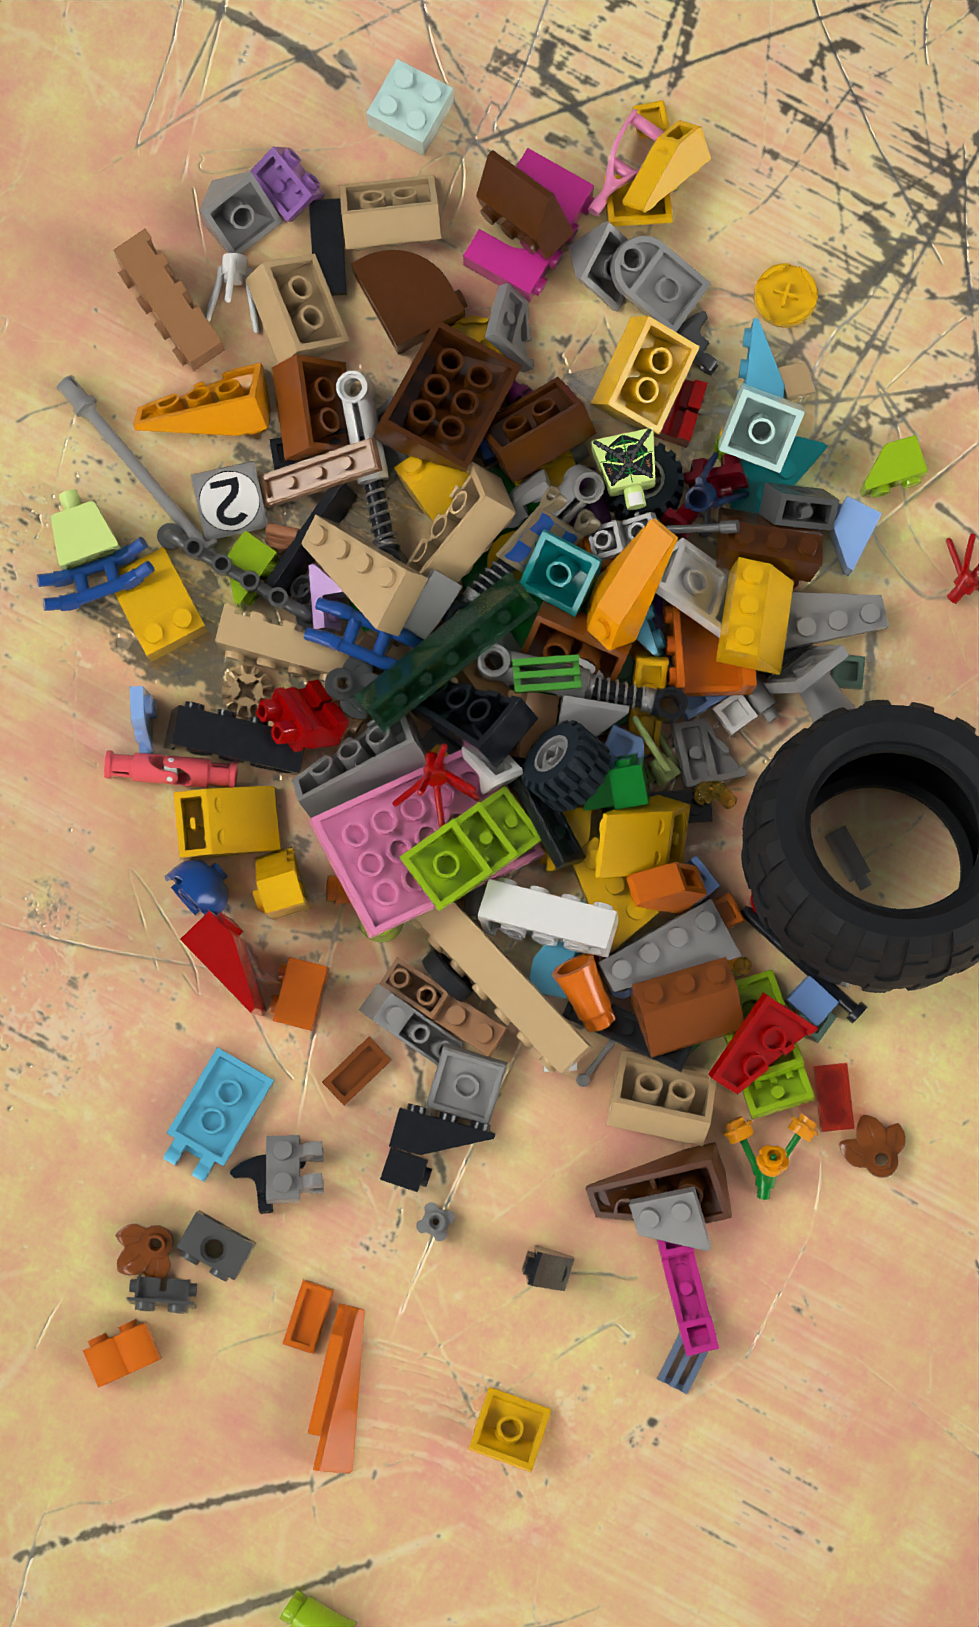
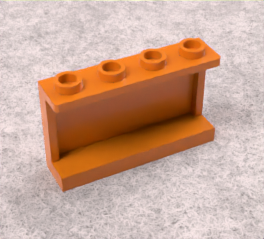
[663,569,757,697]

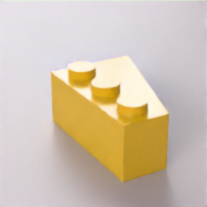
[571,836,659,954]
[253,846,311,919]

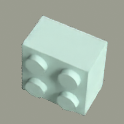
[366,59,454,156]
[718,383,805,473]

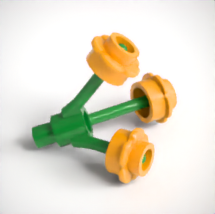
[723,1113,819,1200]

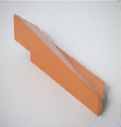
[307,1303,365,1474]

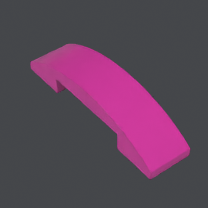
[657,1240,719,1357]

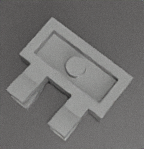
[266,1135,324,1204]

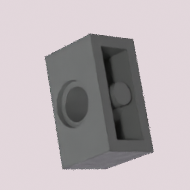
[758,482,840,531]
[177,1210,256,1282]

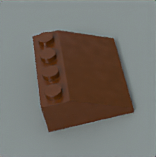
[372,319,522,472]

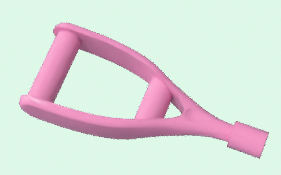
[588,109,664,216]

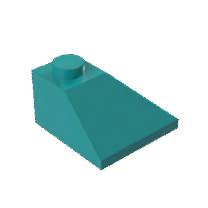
[518,529,602,617]

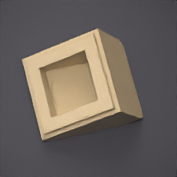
[778,362,816,401]

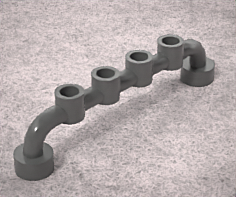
[157,523,313,631]

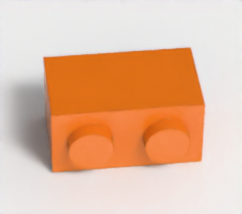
[269,957,329,1031]

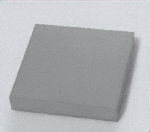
[426,1043,508,1125]

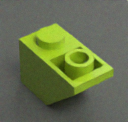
[860,435,928,498]
[227,531,279,610]

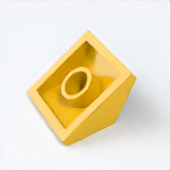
[604,175,673,226]
[468,1387,551,1472]

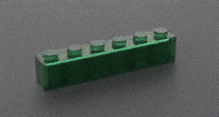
[354,572,539,732]

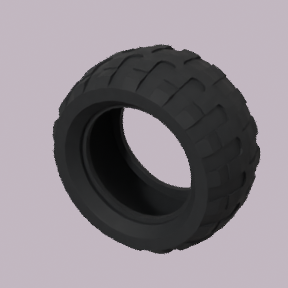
[741,700,979,993]

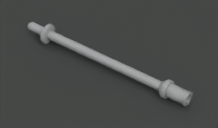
[57,375,224,577]

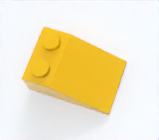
[115,547,209,662]

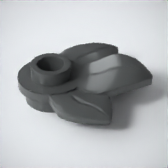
[324,657,389,719]

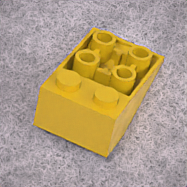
[173,786,281,861]
[595,794,690,878]

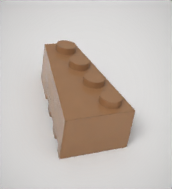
[113,228,225,372]

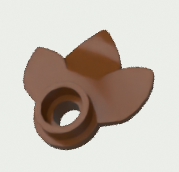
[839,1115,906,1178]
[115,1224,174,1281]

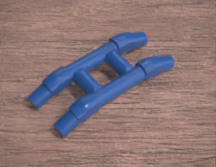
[37,537,155,611]
[304,597,427,681]

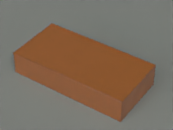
[322,1036,392,1106]

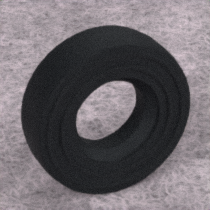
[422,949,474,1002]

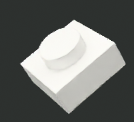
[712,695,758,736]

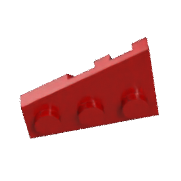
[708,992,818,1095]

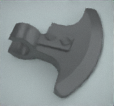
[676,311,719,376]

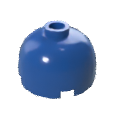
[165,859,229,915]

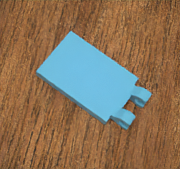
[163,1047,274,1182]

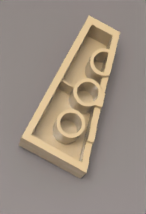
[406,461,516,583]
[301,515,429,636]
[215,603,355,685]

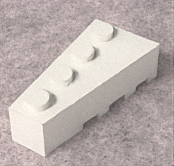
[478,878,619,958]

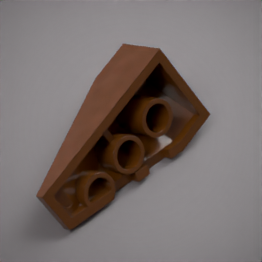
[585,1142,732,1224]

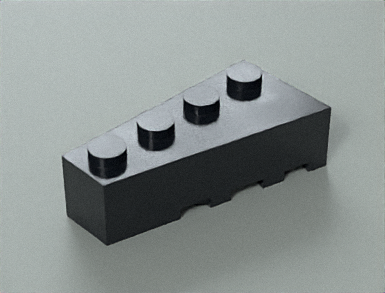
[396,670,538,769]
[163,701,305,775]

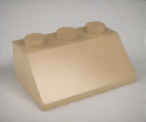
[339,175,441,250]
[245,254,350,364]
[606,1050,716,1146]

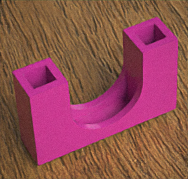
[463,148,595,302]

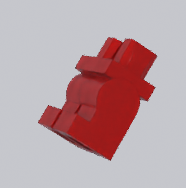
[638,379,708,448]
[256,679,349,752]

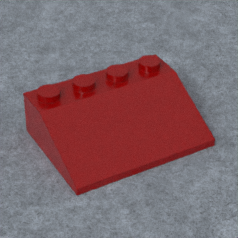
[180,911,267,1016]

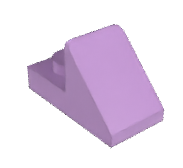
[308,564,347,632]

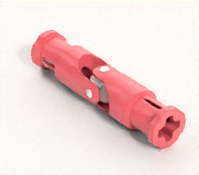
[104,750,238,788]

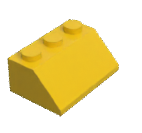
[591,316,700,434]
[716,557,794,675]

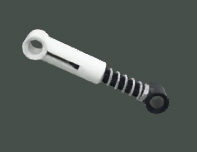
[336,371,408,564]

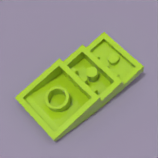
[399,786,542,911]
[724,969,815,1120]

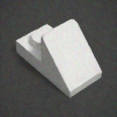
[462,747,523,795]

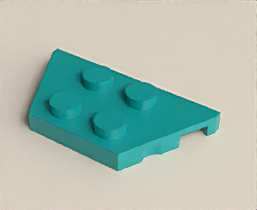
[728,436,828,513]

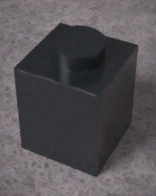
[380,1147,432,1193]

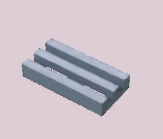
[657,1331,717,1394]

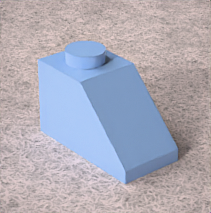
[829,496,882,576]

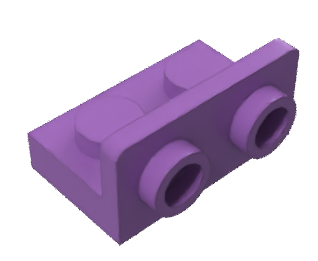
[250,147,325,222]

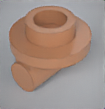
[265,523,300,553]

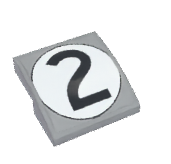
[191,461,268,541]

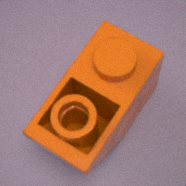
[626,862,708,914]

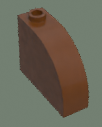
[351,250,468,355]

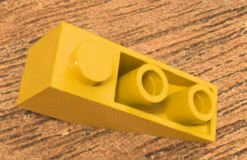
[622,120,711,212]

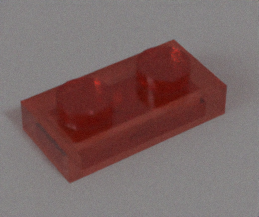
[813,1063,855,1132]

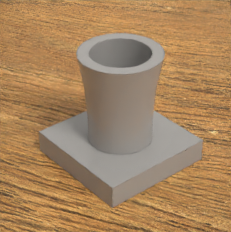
[764,645,855,723]

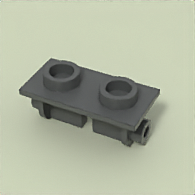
[127,1276,197,1314]

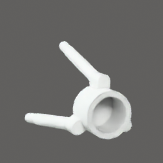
[205,253,259,333]

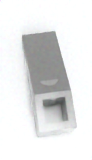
[359,983,464,1066]

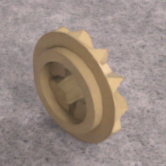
[221,665,273,717]

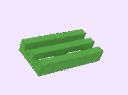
[512,654,582,694]

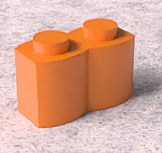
[83,1319,162,1388]

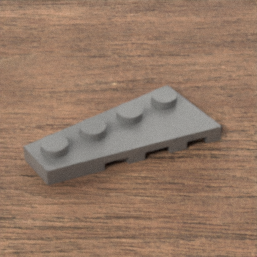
[784,592,889,650]
[596,899,742,992]

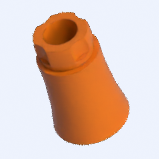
[552,954,616,1032]

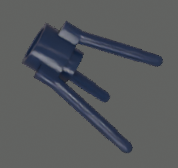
[684,452,750,512]

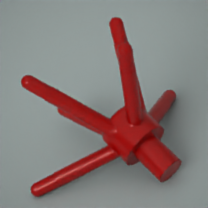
[946,533,979,604]
[392,743,480,828]

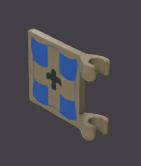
[496,486,600,573]

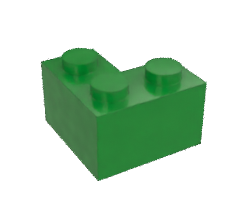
[583,753,651,811]

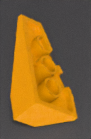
[133,362,271,436]
[587,518,678,651]

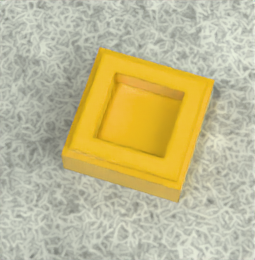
[632,100,670,140]

